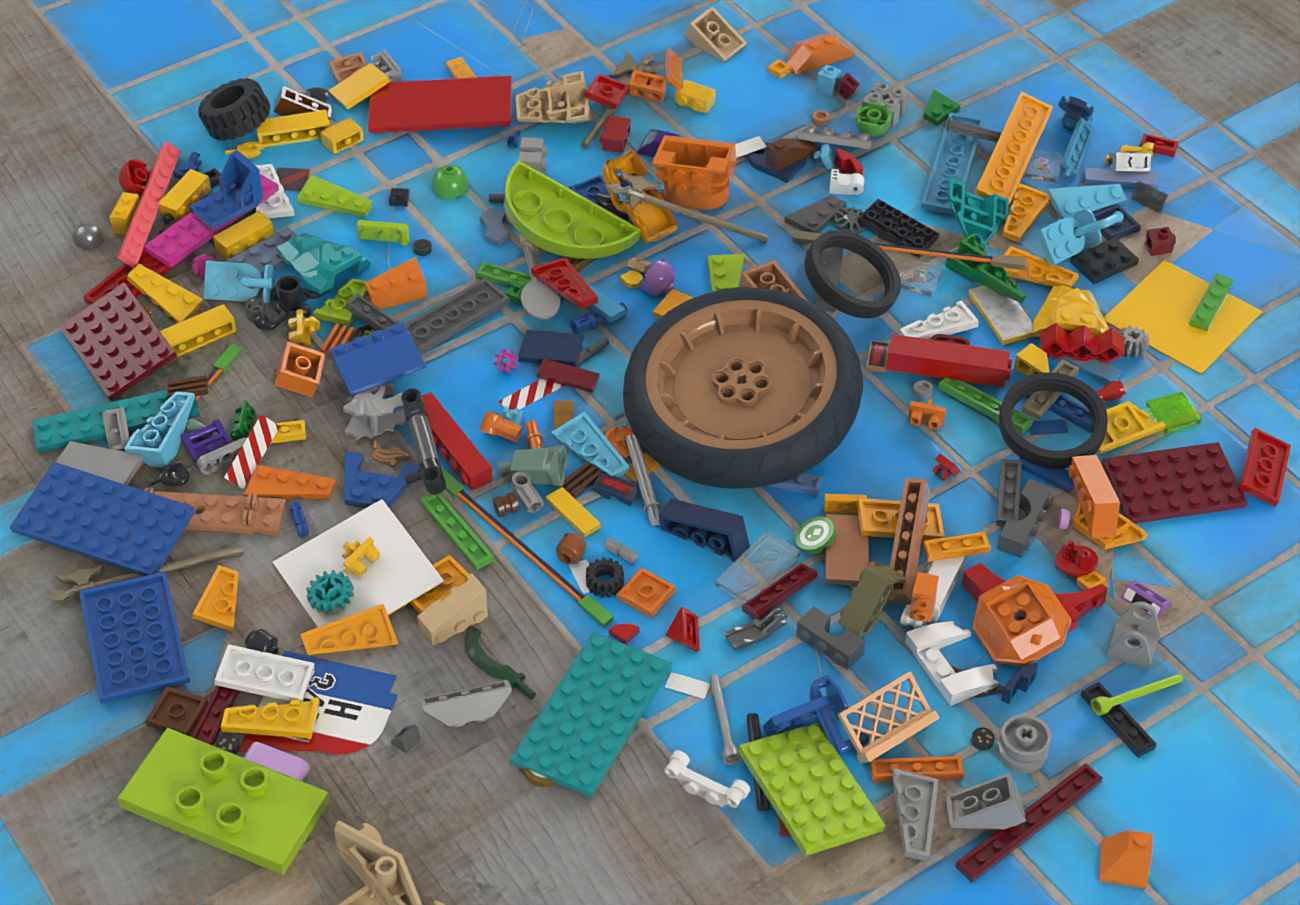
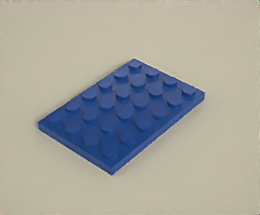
[79,571,190,704]

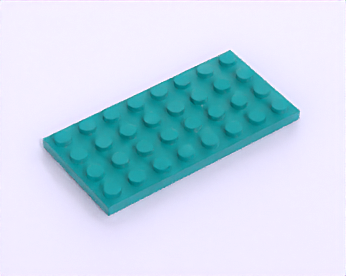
[510,632,672,798]

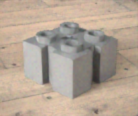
[862,82,910,129]
[518,137,548,175]

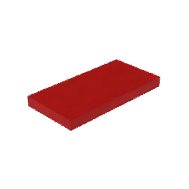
[1238,428,1291,507]

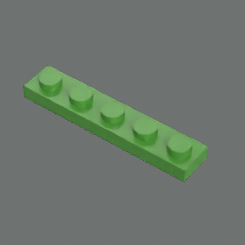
[938,378,1034,435]
[420,493,494,571]

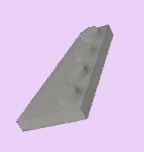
[892,768,939,862]

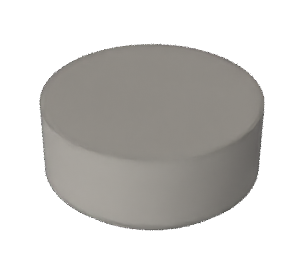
[913,380,933,399]

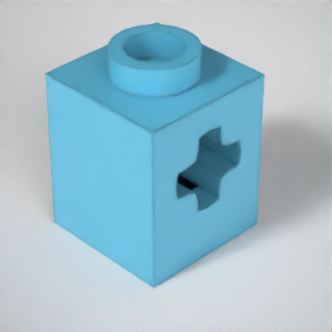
[817,64,842,96]

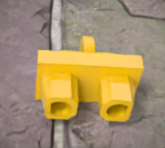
[288,309,320,347]
[342,537,380,578]

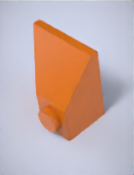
[1098,830,1153,889]

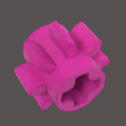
[191,254,215,277]
[493,348,519,373]

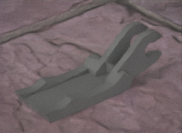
[723,608,788,650]

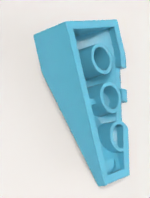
[124,392,195,468]

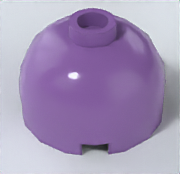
[638,258,676,296]

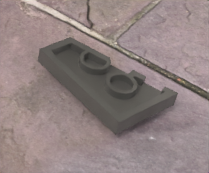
[784,195,846,233]

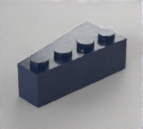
[658,498,750,563]

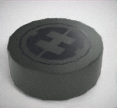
[413,239,432,256]

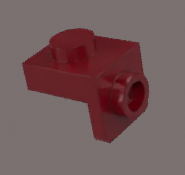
[834,72,859,99]

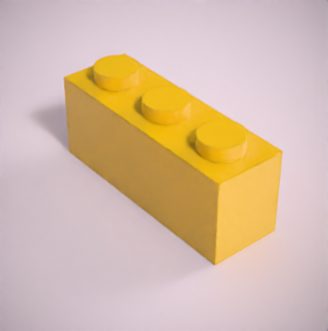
[158,169,211,221]
[213,211,274,260]

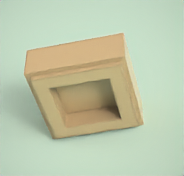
[627,257,653,273]

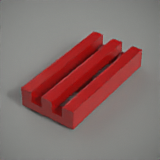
[1139,134,1179,157]

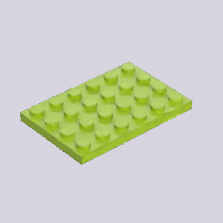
[738,723,886,856]

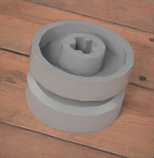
[997,714,1052,774]

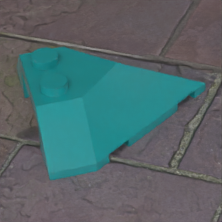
[947,178,1009,246]

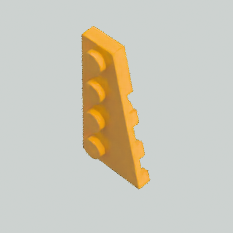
[300,603,399,655]

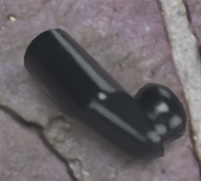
[159,213,176,235]

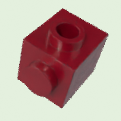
[1144,227,1176,256]

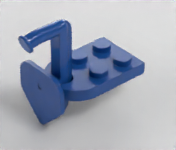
[762,675,869,754]

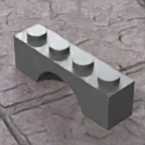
[997,479,1053,558]

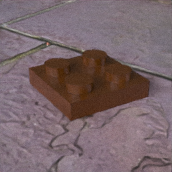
[146,686,208,736]

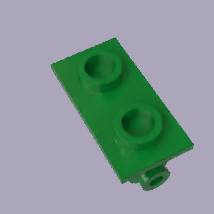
[230,400,256,441]

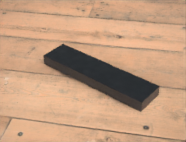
[1080,682,1157,758]

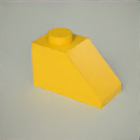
[1014,343,1050,377]

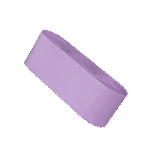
[243,742,310,782]

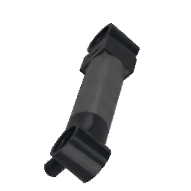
[401,388,446,495]

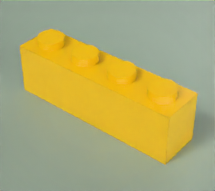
[256,110,330,147]
[160,304,237,357]

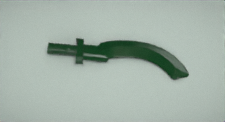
[465,627,536,700]

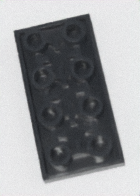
[857,199,940,258]

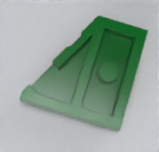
[923,90,960,126]

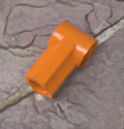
[479,410,523,442]

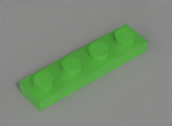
[1189,273,1234,331]

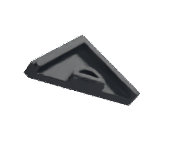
[594,193,629,222]

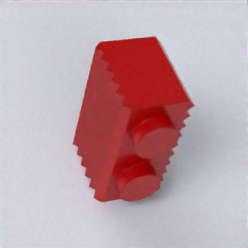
[599,116,631,154]

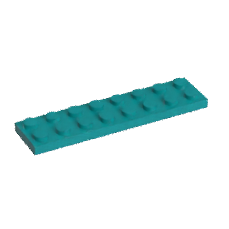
[32,390,200,453]

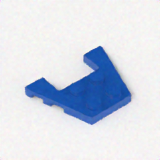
[345,451,421,508]

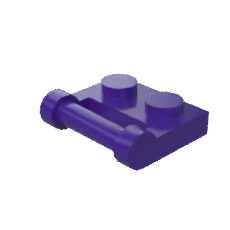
[180,419,232,467]

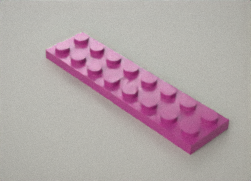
[144,174,279,268]

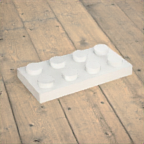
[215,644,314,702]

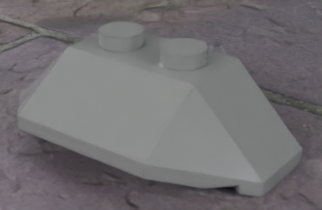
[419,680,512,727]

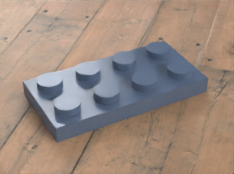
[226,227,298,278]

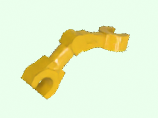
[1105,143,1153,164]

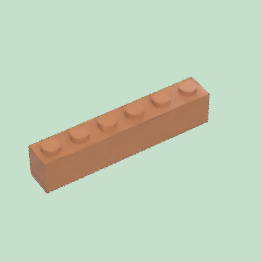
[888,478,930,605]

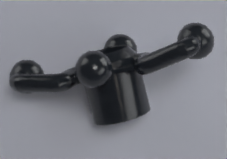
[254,275,330,330]

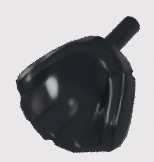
[299,87,329,103]
[148,461,190,487]

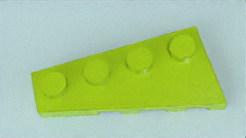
[297,175,373,218]
[708,254,745,292]

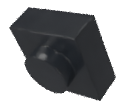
[389,188,410,207]

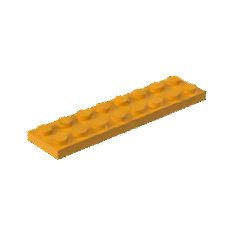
[974,92,1053,205]

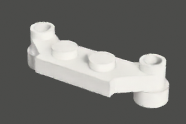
[664,750,751,808]

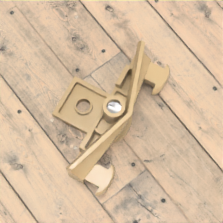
[334,821,445,905]

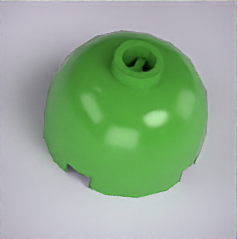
[856,102,892,137]
[432,165,469,200]

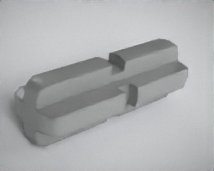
[605,538,638,563]

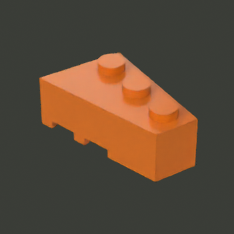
[365,257,427,309]

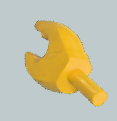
[225,142,265,159]

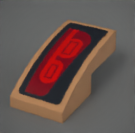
[866,341,890,373]

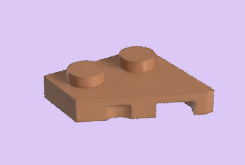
[329,52,367,84]

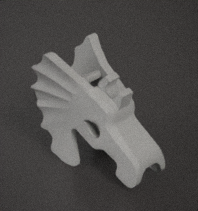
[343,382,406,441]

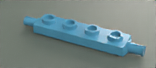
[1061,116,1094,181]

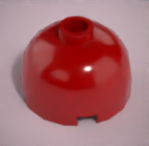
[118,159,152,197]

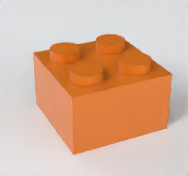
[274,342,325,398]

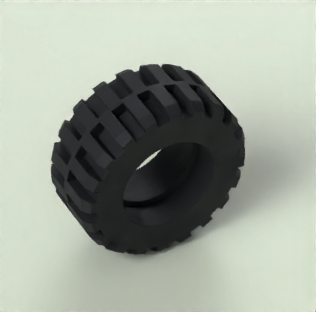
[198,78,271,141]

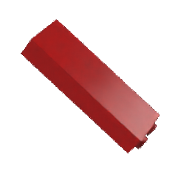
[886,334,1013,387]

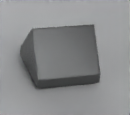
[391,725,421,753]

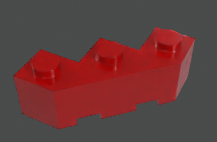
[1040,323,1125,363]

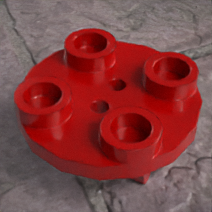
[1055,540,1098,579]

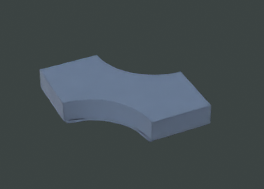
[480,207,510,246]

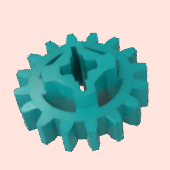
[306,570,354,615]

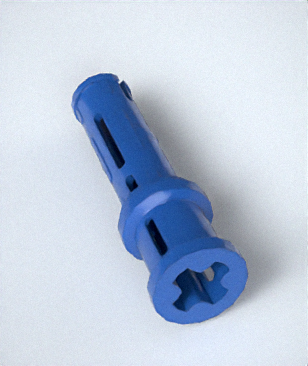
[570,302,627,334]

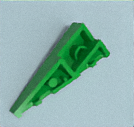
[945,233,1026,303]

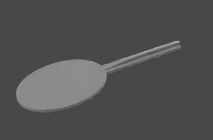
[521,245,560,319]

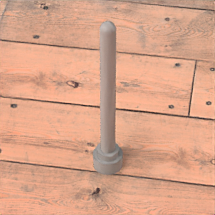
[710,674,741,765]

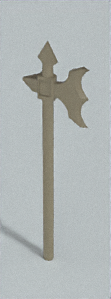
[581,52,657,149]
[605,168,769,243]
[47,545,243,601]

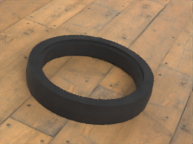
[804,230,901,318]
[999,372,1108,469]

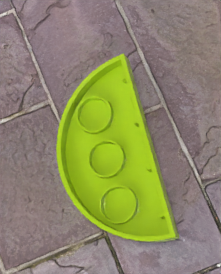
[504,160,641,259]

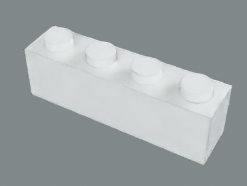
[910,556,967,623]

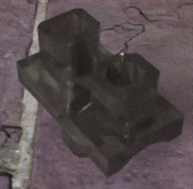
[1131,181,1168,212]

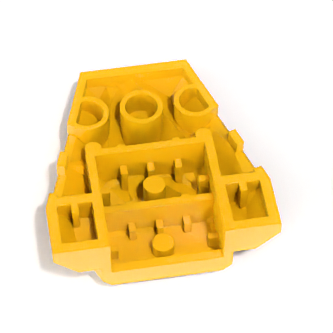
[1032,286,1109,337]

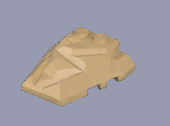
[515,71,591,124]

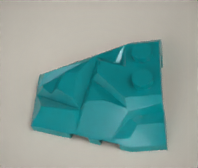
[276,233,371,294]

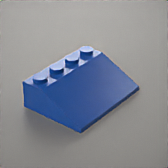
[329,323,426,395]

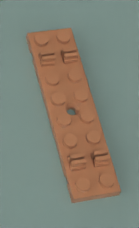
[143,488,286,536]

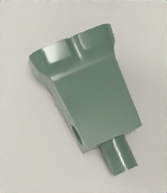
[498,445,568,486]

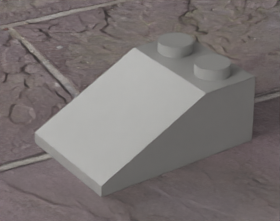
[946,773,1026,829]

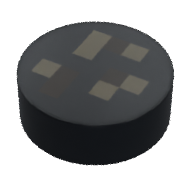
[971,727,995,751]
[216,733,240,754]

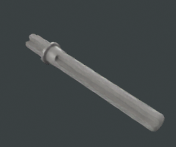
[626,434,661,526]

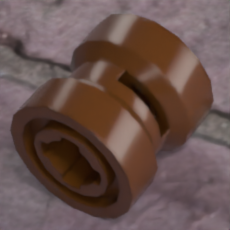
[493,492,519,517]

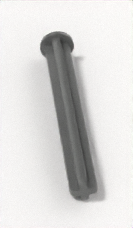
[946,117,1001,143]

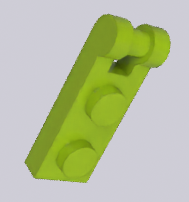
[357,220,410,245]

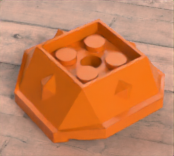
[972,575,1071,667]

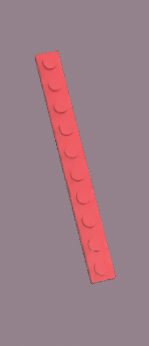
[117,141,181,268]

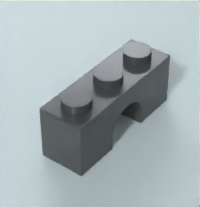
[796,606,865,670]

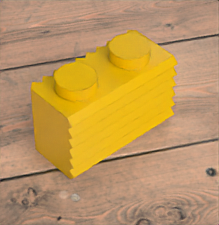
[675,79,716,114]
[320,117,364,155]
[109,192,140,235]

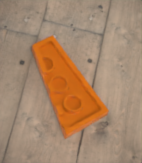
[243,465,336,500]

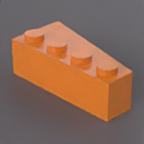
[1068,455,1120,539]

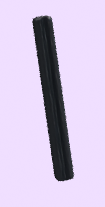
[746,713,770,811]

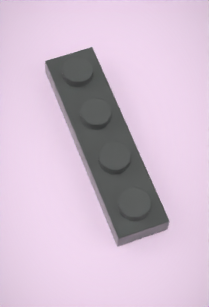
[996,459,1022,526]

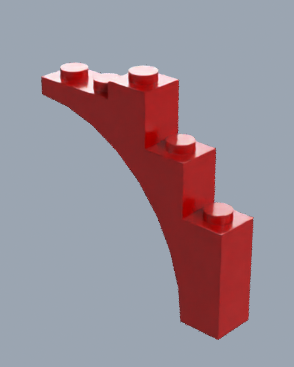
[961,563,1108,632]

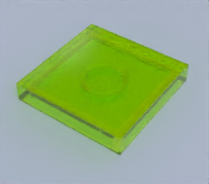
[1146,392,1201,433]

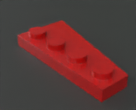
[531,257,598,308]

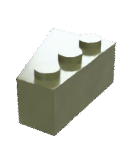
[838,565,907,637]

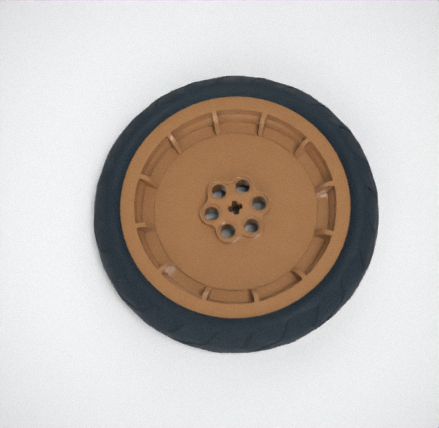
[623,287,863,489]

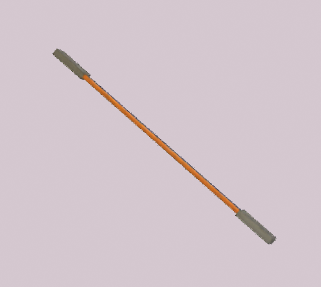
[793,230,1027,270]

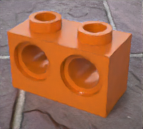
[629,70,668,103]
[909,572,939,622]

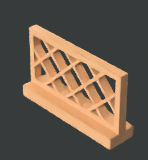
[837,671,939,764]

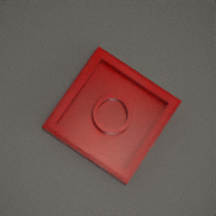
[584,74,629,109]

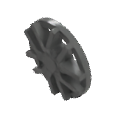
[834,206,867,234]

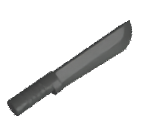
[576,338,609,367]

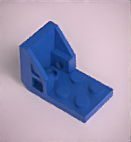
[189,150,263,231]

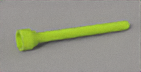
[1091,674,1183,716]

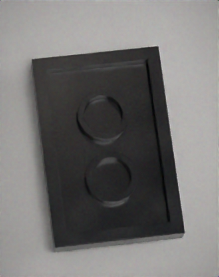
[1070,237,1139,284]

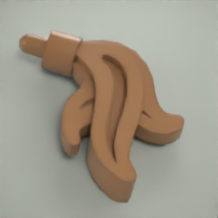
[372,440,409,467]

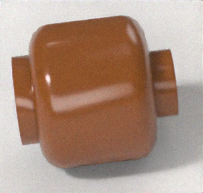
[555,533,587,565]

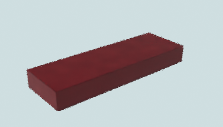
[537,359,600,393]

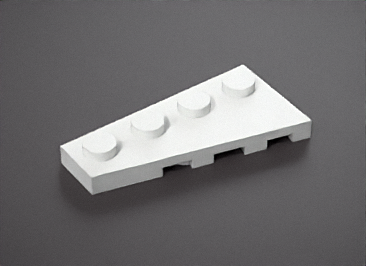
[256,164,295,219]
[900,300,979,340]

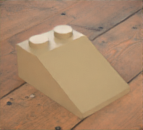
[684,6,747,62]

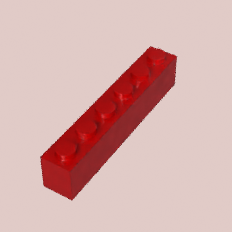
[422,392,493,491]

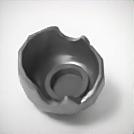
[72,223,104,250]

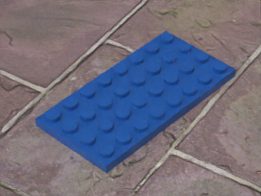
[10,461,196,576]

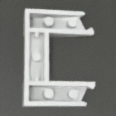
[905,621,998,706]

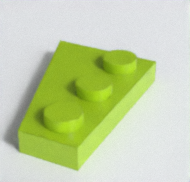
[313,278,367,326]

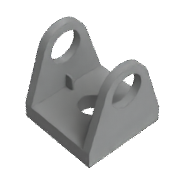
[1106,602,1161,670]

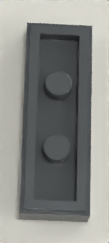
[345,294,400,330]

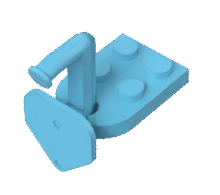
[1036,209,1124,266]
[204,261,275,303]

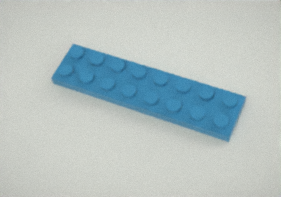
[920,113,985,215]

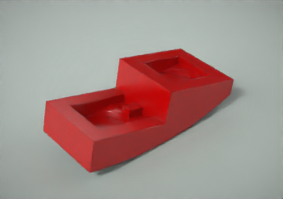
[834,148,864,176]

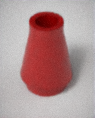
[1096,380,1125,402]

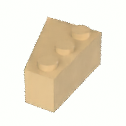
[417,573,488,646]

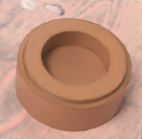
[812,110,830,126]

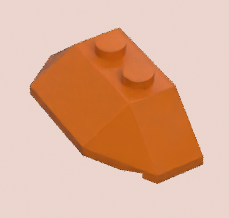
[787,34,855,76]

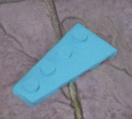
[1047,184,1128,219]
[551,411,630,477]

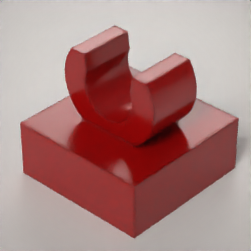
[933,453,960,481]

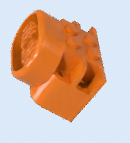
[652,135,737,210]

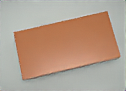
[825,514,869,585]

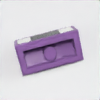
[1121,580,1172,618]

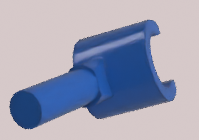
[506,130,521,147]

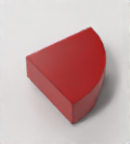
[609,623,639,644]

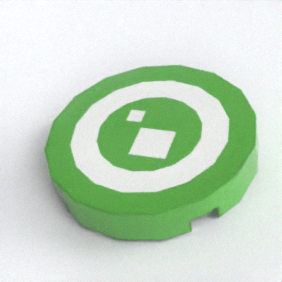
[795,516,837,554]

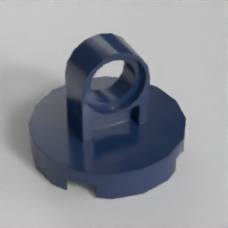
[1058,96,1094,130]

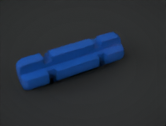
[290,501,309,537]

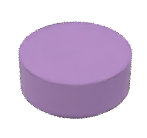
[1057,508,1070,530]

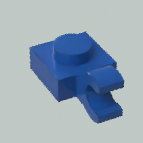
[173,152,202,179]

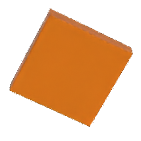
[616,567,676,619]

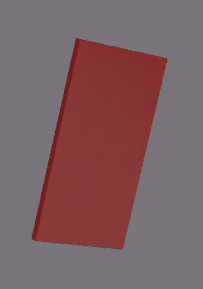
[368,75,512,134]

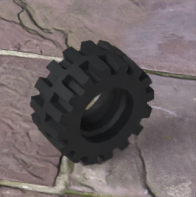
[586,558,624,598]

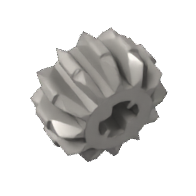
[1118,325,1149,358]

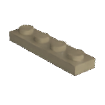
[1022,359,1079,420]

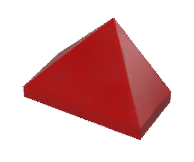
[665,607,700,652]

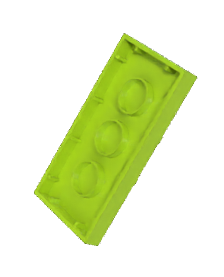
[118,728,330,875]

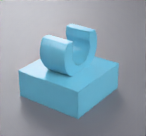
[814,144,834,170]
[501,406,524,425]

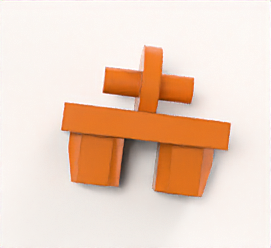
[908,398,947,430]

